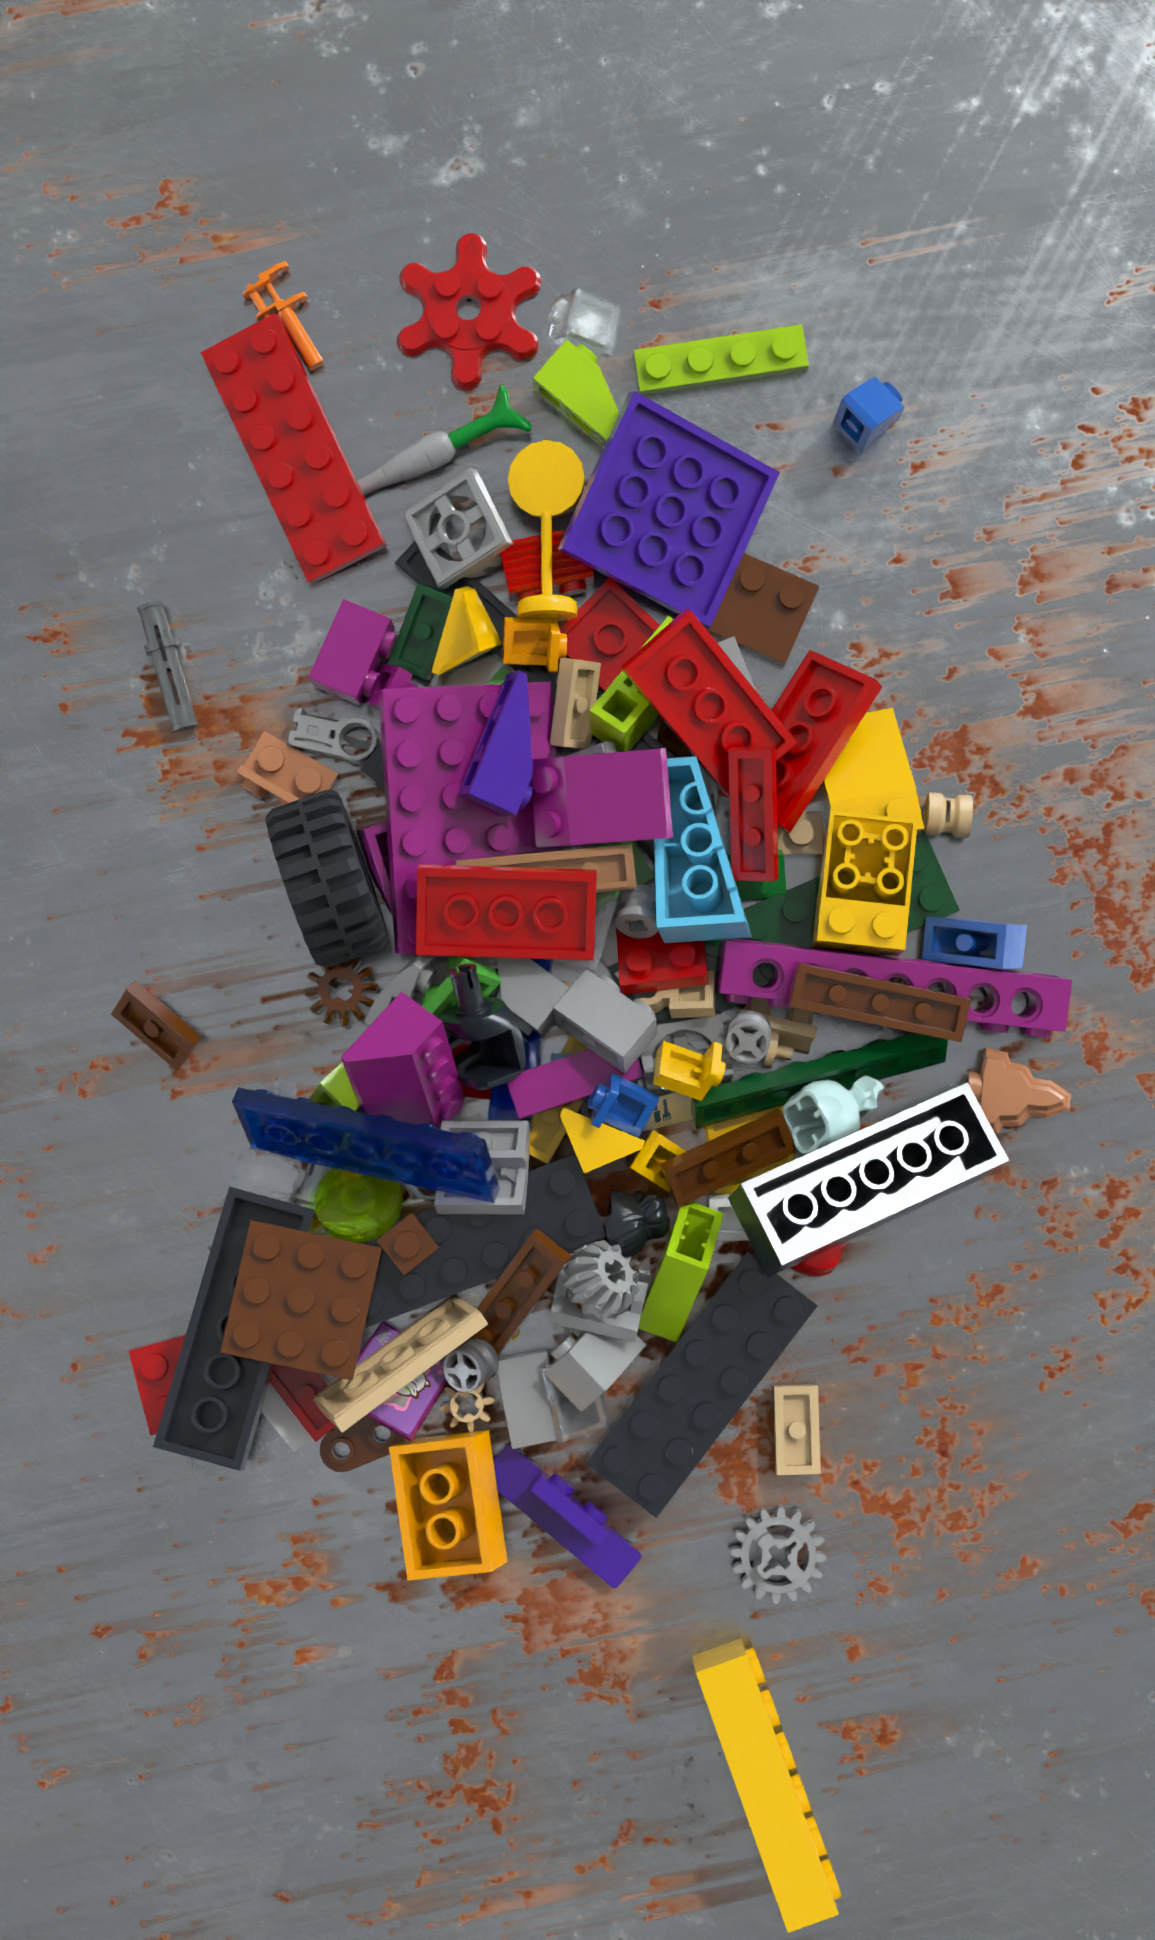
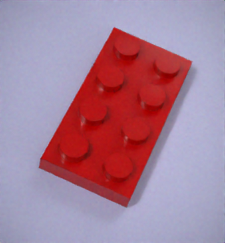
[620,609,797,799]
[718,650,882,833]
[416,864,597,961]

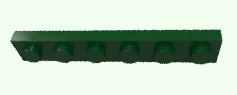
[691,1032,948,1129]

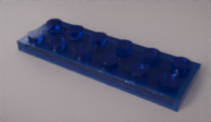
[232,1087,500,1203]

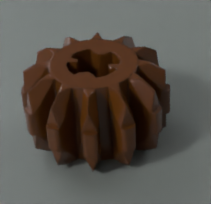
[305,957,379,1027]

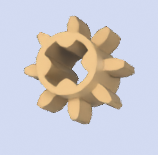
[440,1383,495,1432]

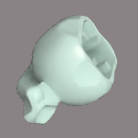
[782,1076,884,1155]

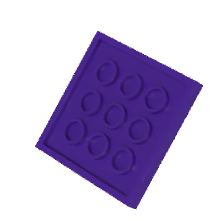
[557,391,780,628]

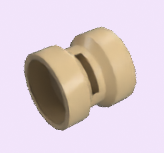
[923,792,973,838]

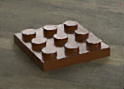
[220,1220,382,1381]

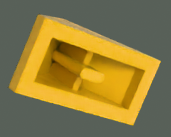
[560,1107,645,1173]
[629,1130,686,1193]

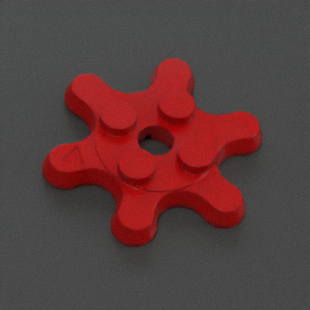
[396,233,541,391]

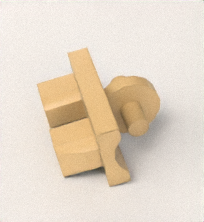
[739,997,817,1069]

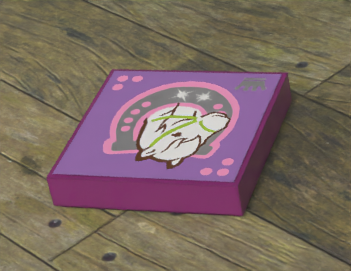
[357,1322,448,1442]

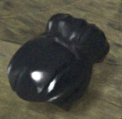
[603,1188,670,1258]

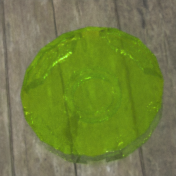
[314,1159,403,1243]

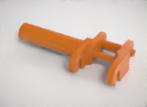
[242,261,324,371]

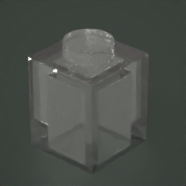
[233,1147,303,1203]

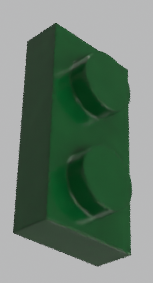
[388,583,453,680]

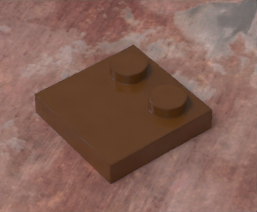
[707,553,820,667]

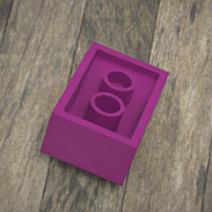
[531,748,673,847]

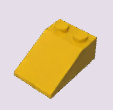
[820,708,924,834]

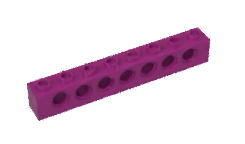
[716,939,1072,1038]

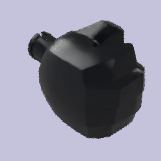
[440,963,526,1090]

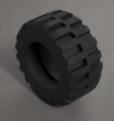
[265,790,389,968]

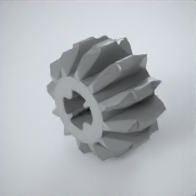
[563,1240,640,1320]

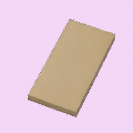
[313,1294,488,1433]

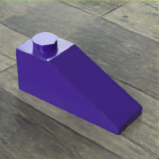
[457,671,533,816]

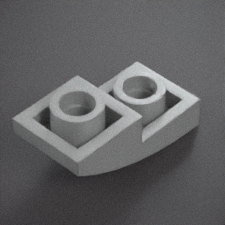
[364,955,437,1025]

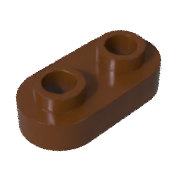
[320,1416,404,1472]

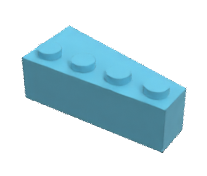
[654,756,752,943]

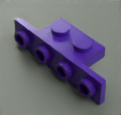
[493,1443,642,1588]

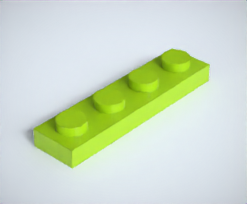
[633,324,809,396]

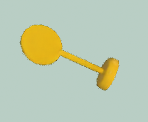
[508,440,585,621]

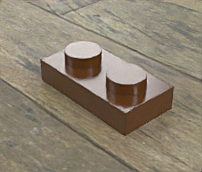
[111,981,202,1070]

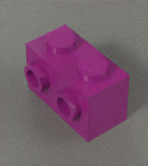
[308,599,398,706]

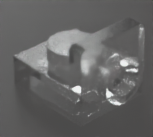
[549,289,621,350]

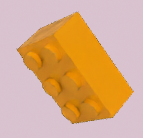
[389,1430,508,1581]

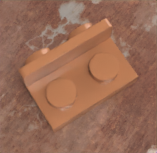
[235,731,340,806]

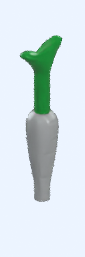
[357,384,532,496]

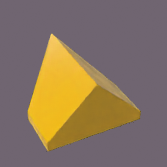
[431,586,503,675]

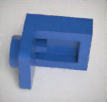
[587,1073,659,1138]

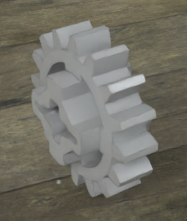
[730,1504,827,1604]

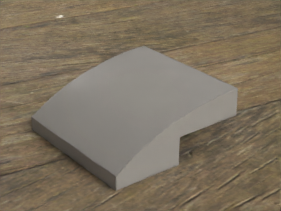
[434,1121,530,1215]

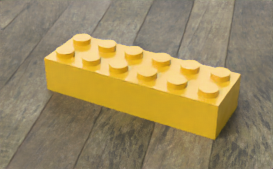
[692,1638,842,1933]

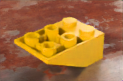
[812,810,918,956]

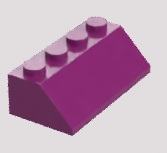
[341,991,465,1137]

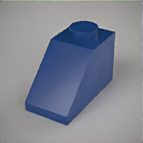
[833,376,904,453]
[922,916,1027,969]

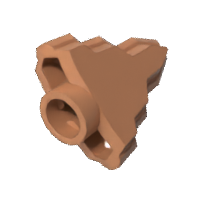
[964,1047,1071,1134]

